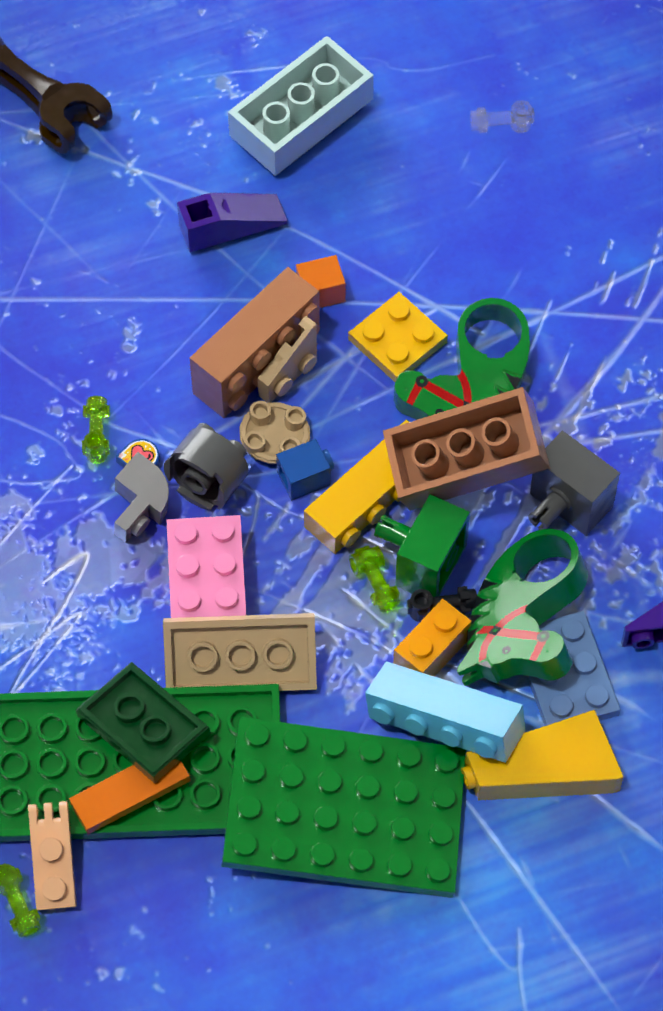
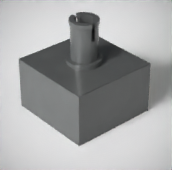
[528,430,620,536]

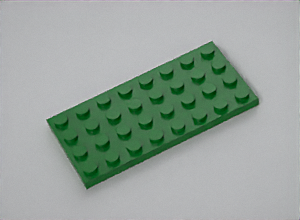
[0,684,280,842]

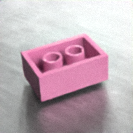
[167,515,246,618]

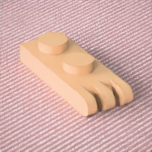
[28,801,77,910]

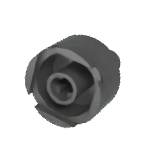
[164,423,249,510]

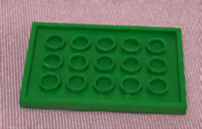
[221,717,466,898]

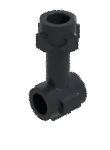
[406,586,477,622]

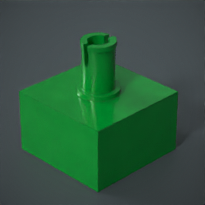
[374,494,470,597]

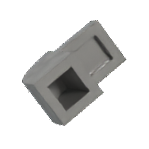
[114,452,169,543]

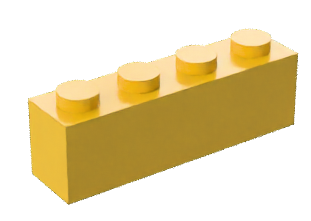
[304,419,409,554]

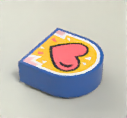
[116,439,160,468]

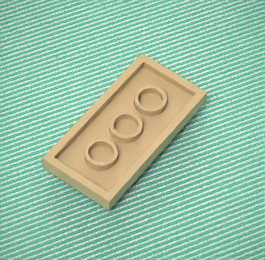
[163,613,317,691]

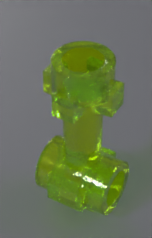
[82,396,110,464]
[349,545,400,612]
[0,863,41,937]

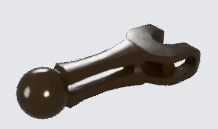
[0,37,112,154]

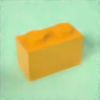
[393,598,471,677]

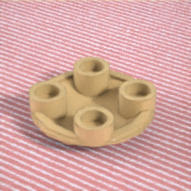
[239,401,310,464]

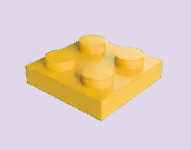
[348,292,448,382]

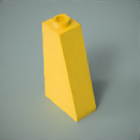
[461,710,624,800]

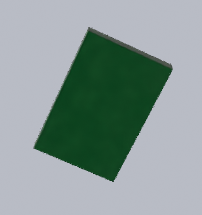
[76,662,211,783]

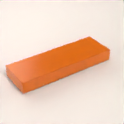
[69,761,190,835]

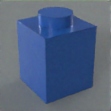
[276,439,334,500]

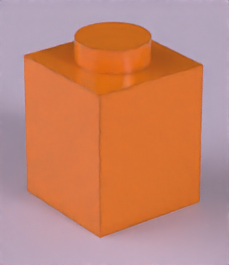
[296,255,346,308]

